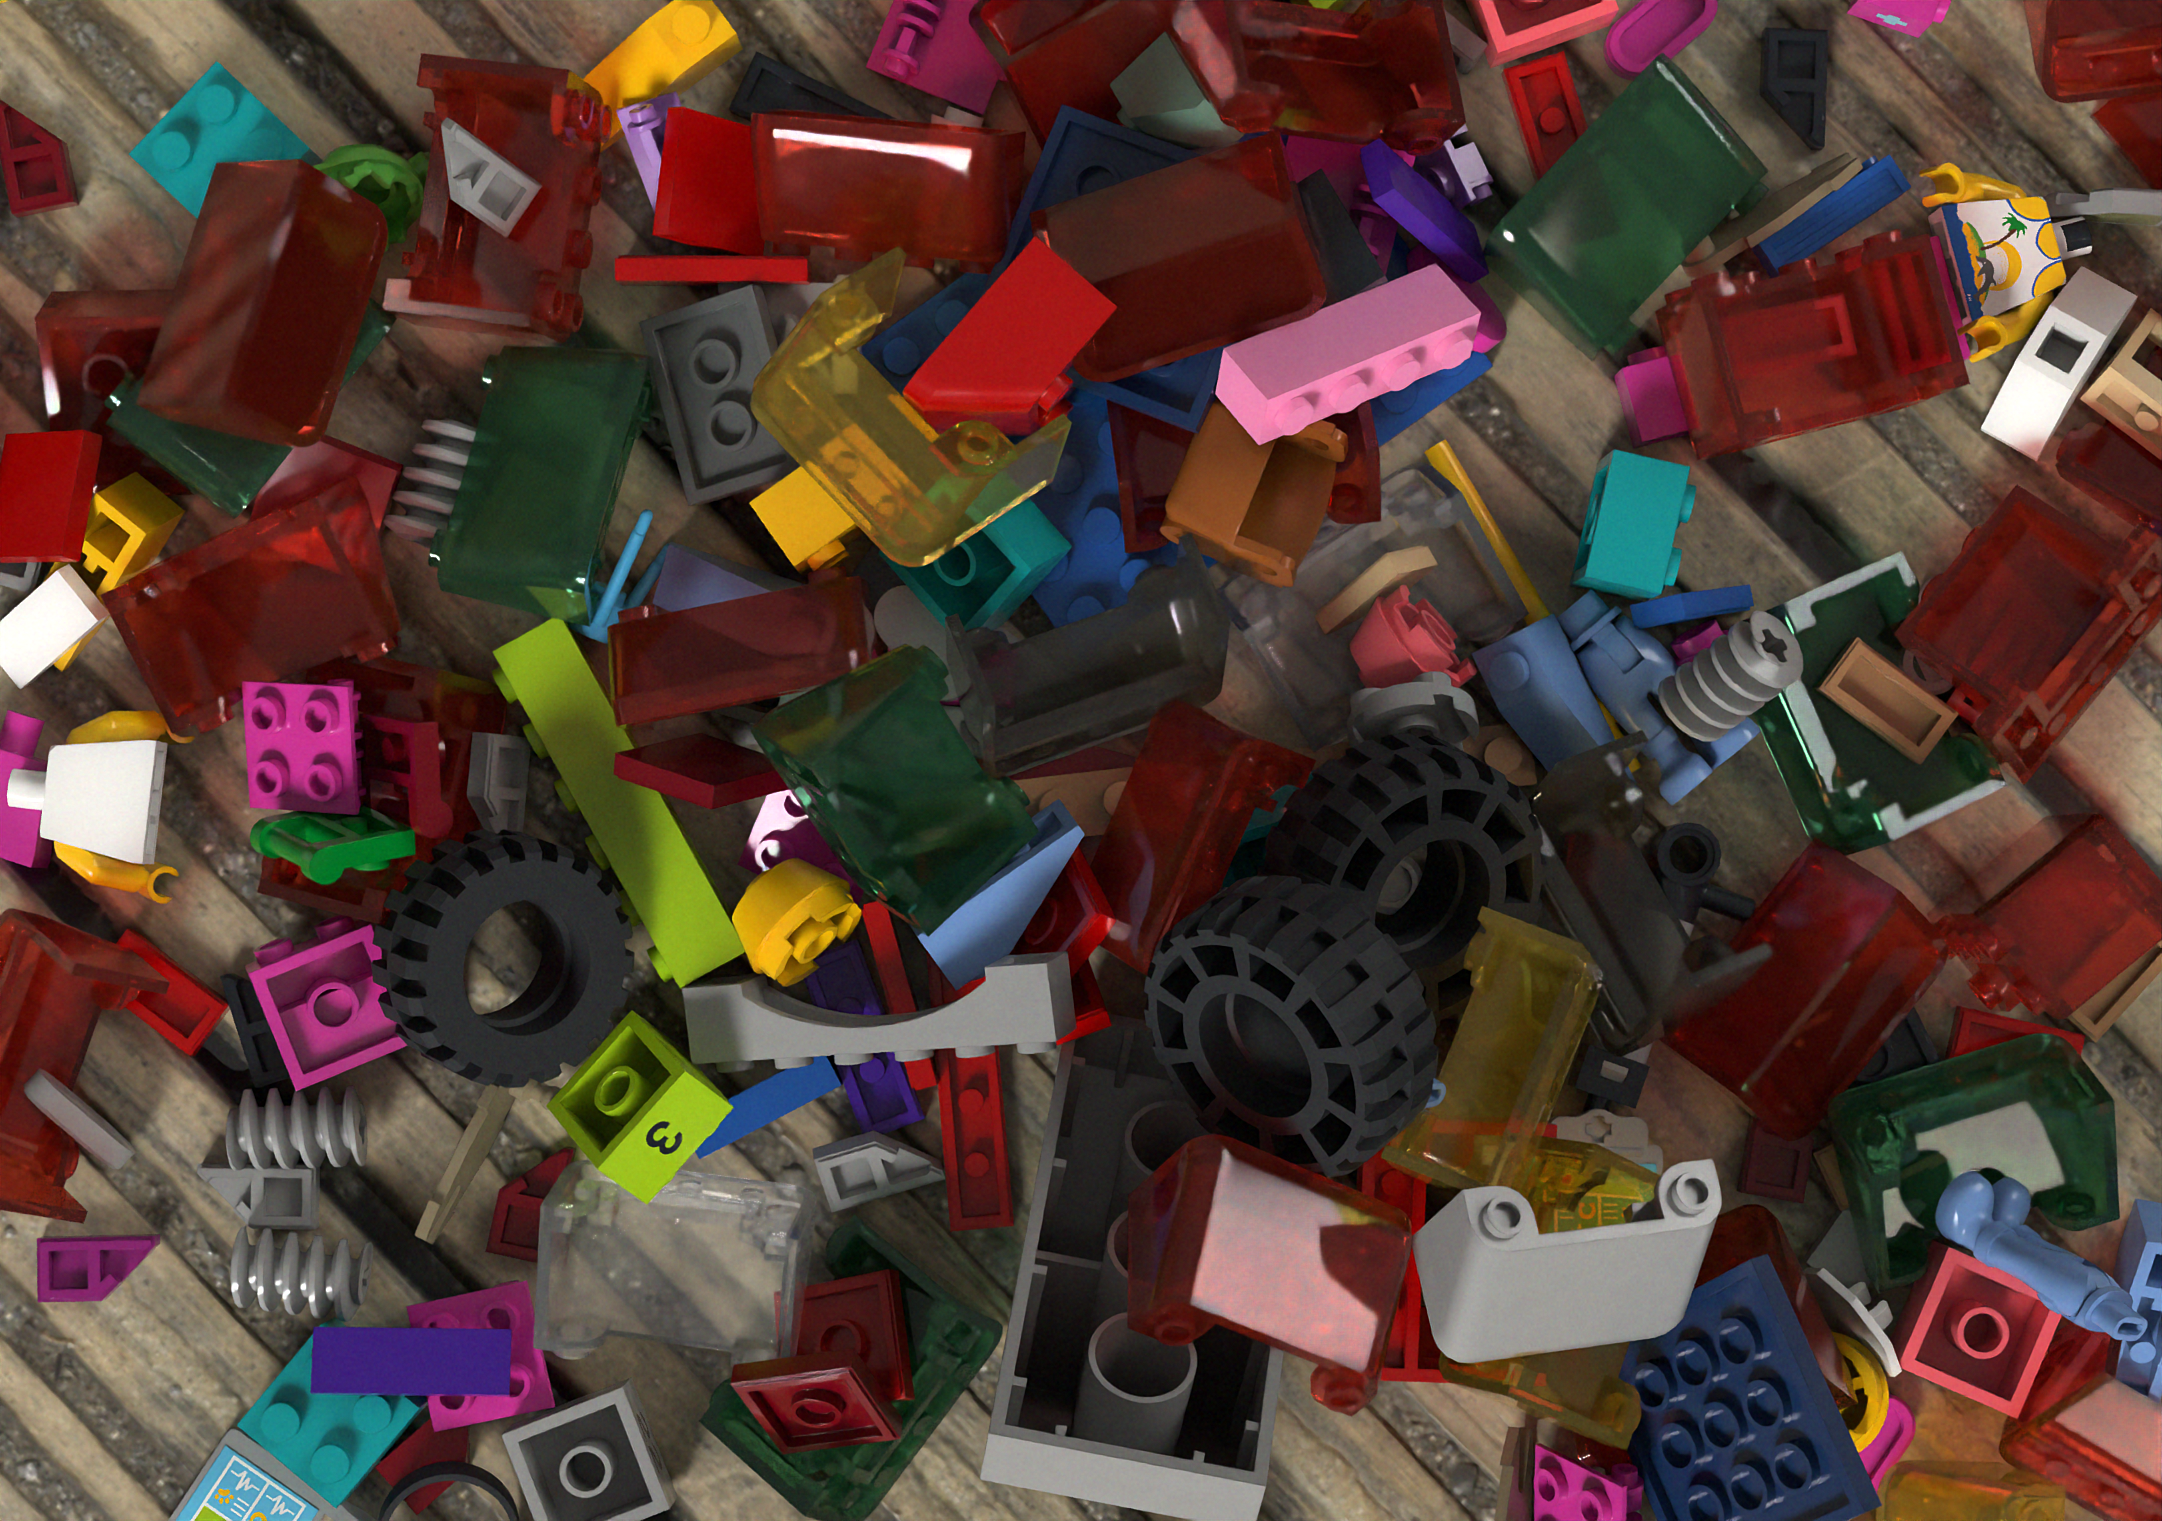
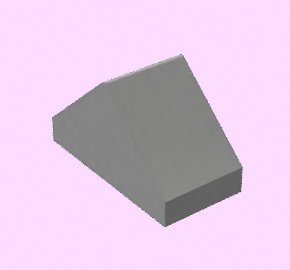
[980,1013,1306,1521]

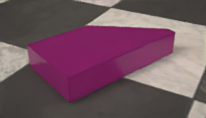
[37,1234,160,1303]

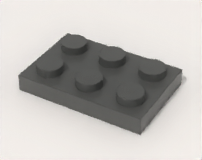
[639,284,809,506]

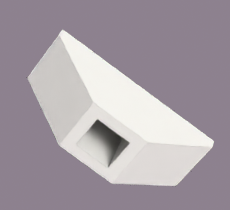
[1981,266,2138,461]

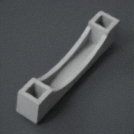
[682,951,1077,1073]

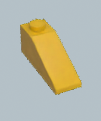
[551,0,743,160]
[43,472,185,671]

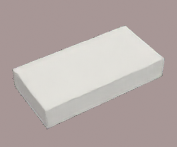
[0,564,110,690]

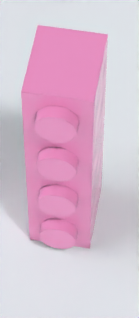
[1215,263,1481,445]

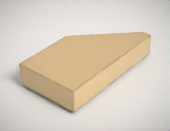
[1315,545,1438,635]

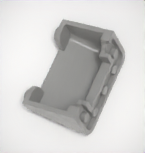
[1410,1159,1722,1363]

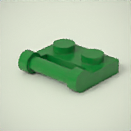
[250,804,416,885]

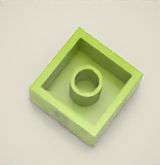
[546,1010,734,1205]

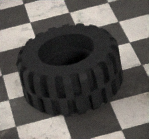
[371,829,635,1088]

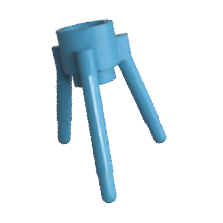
[562,494,669,644]

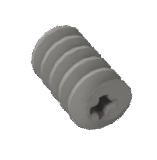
[383,417,504,560]
[1658,610,1803,741]
[226,1085,368,1171]
[230,1225,373,1322]

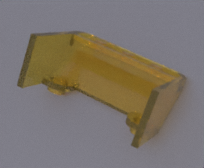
[750,246,1072,567]
[1381,906,1602,1196]

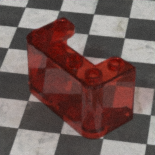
[382,53,612,343]
[1655,229,1970,461]
[1925,812,2162,1019]

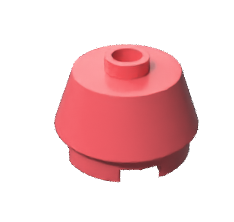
[1349,585,1477,689]

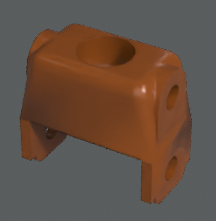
[1160,397,1348,588]

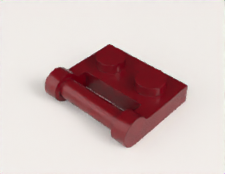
[359,711,454,839]

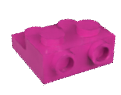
[244,912,408,1091]

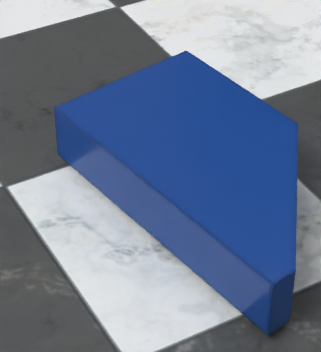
[1630,584,1754,629]

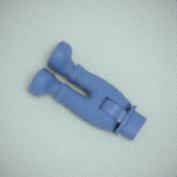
[1557,589,1761,806]
[1935,1171,2148,1341]

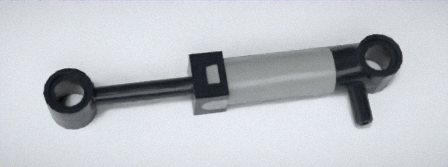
[1567,822,1756,1114]

